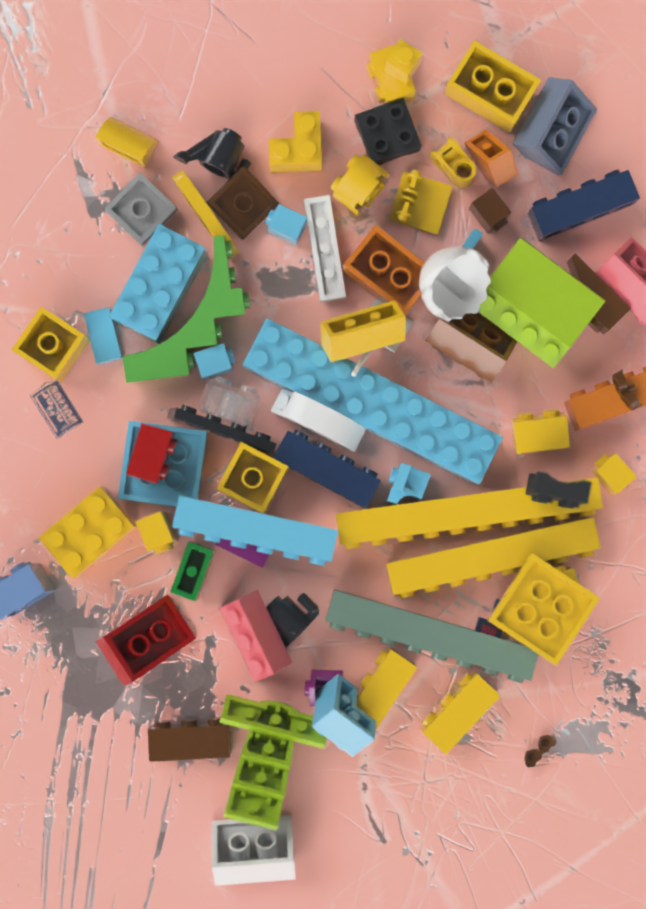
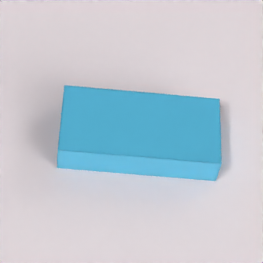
[83,307,123,365]

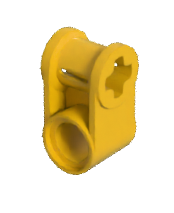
[429,137,476,189]

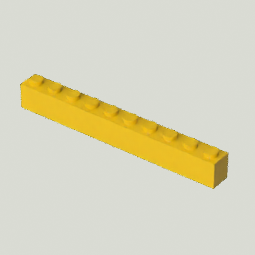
[335,477,603,550]

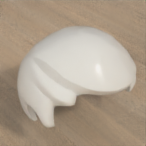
[419,246,491,322]

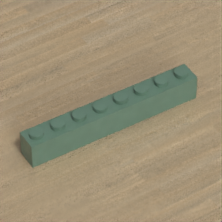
[325,589,539,684]

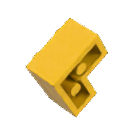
[268,111,322,173]

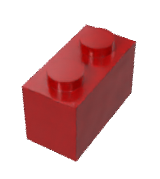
[126,423,177,484]

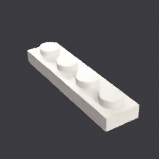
[304,195,346,303]

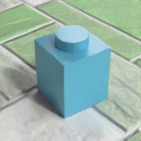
[265,204,307,246]
[194,343,236,381]

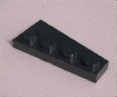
[167,404,277,453]

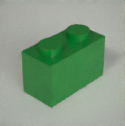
[170,541,216,601]

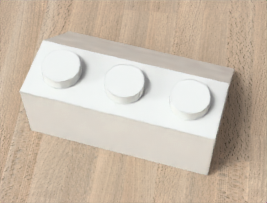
[212,815,296,886]

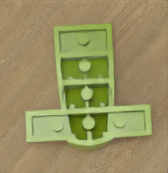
[219,694,327,830]

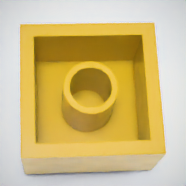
[11,306,90,383]
[216,442,289,514]

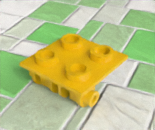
[389,170,453,235]

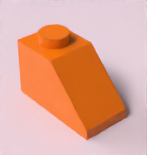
[464,130,519,188]

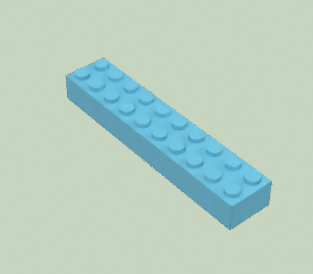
[242,318,503,486]

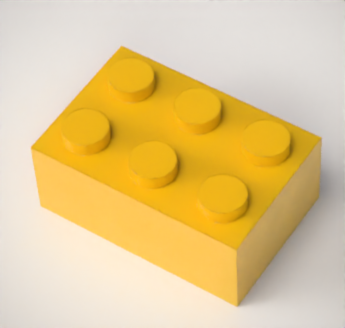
[444,40,541,133]
[38,486,137,579]

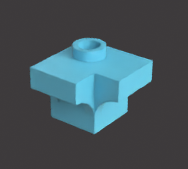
[386,463,431,505]

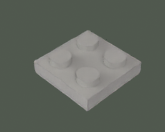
[104,172,178,247]

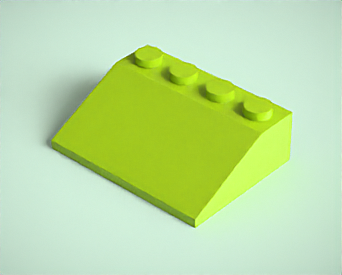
[479,237,606,368]

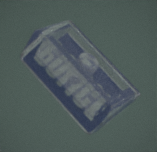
[29,379,84,439]

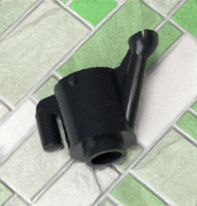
[173,128,251,180]
[266,593,320,650]

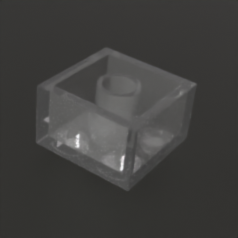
[198,376,262,431]

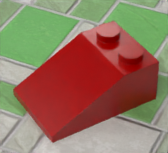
[95,594,196,686]

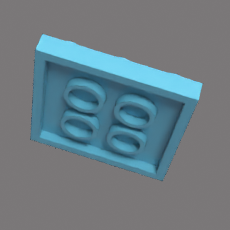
[118,421,208,507]

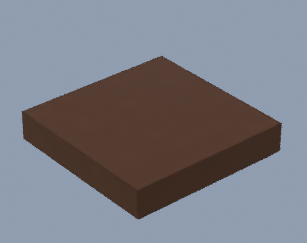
[206,165,280,240]

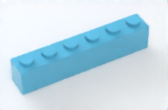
[172,496,338,566]

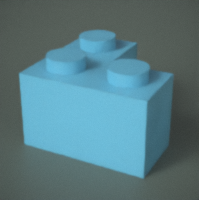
[312,674,376,757]

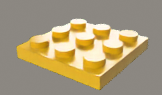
[488,553,600,666]

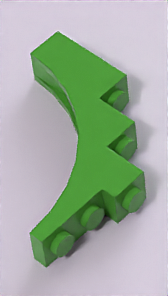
[123,235,250,383]

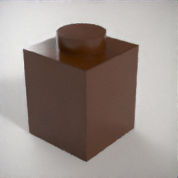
[469,187,511,233]

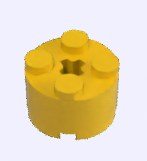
[330,154,390,216]

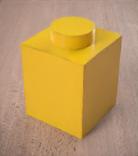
[384,39,423,85]
[591,453,637,495]

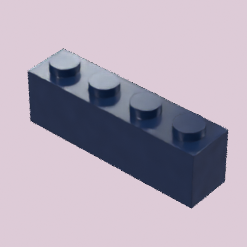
[527,169,640,242]
[273,429,381,509]

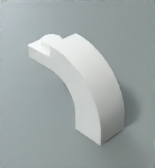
[271,388,366,452]

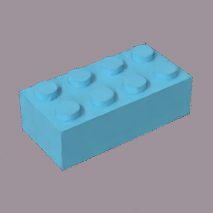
[109,224,208,344]

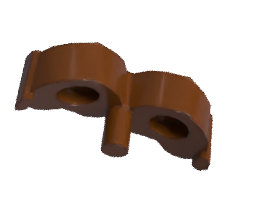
[612,369,642,411]
[524,735,556,768]

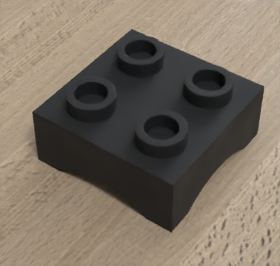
[354,97,422,166]
[525,471,592,509]

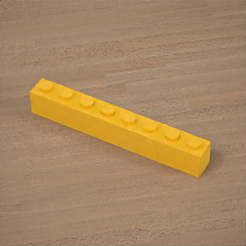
[385,517,601,599]

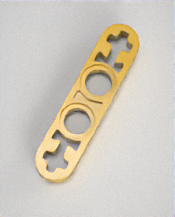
[172,170,239,260]

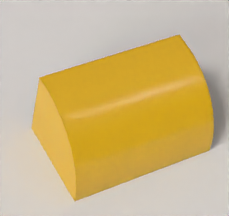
[95,117,159,168]

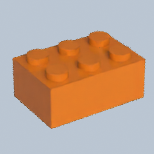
[342,225,425,316]

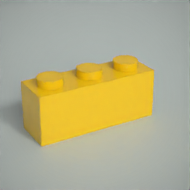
[320,300,406,362]
[356,647,418,729]
[421,671,500,755]

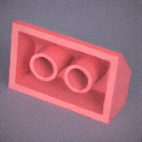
[595,237,646,325]
[219,590,293,682]

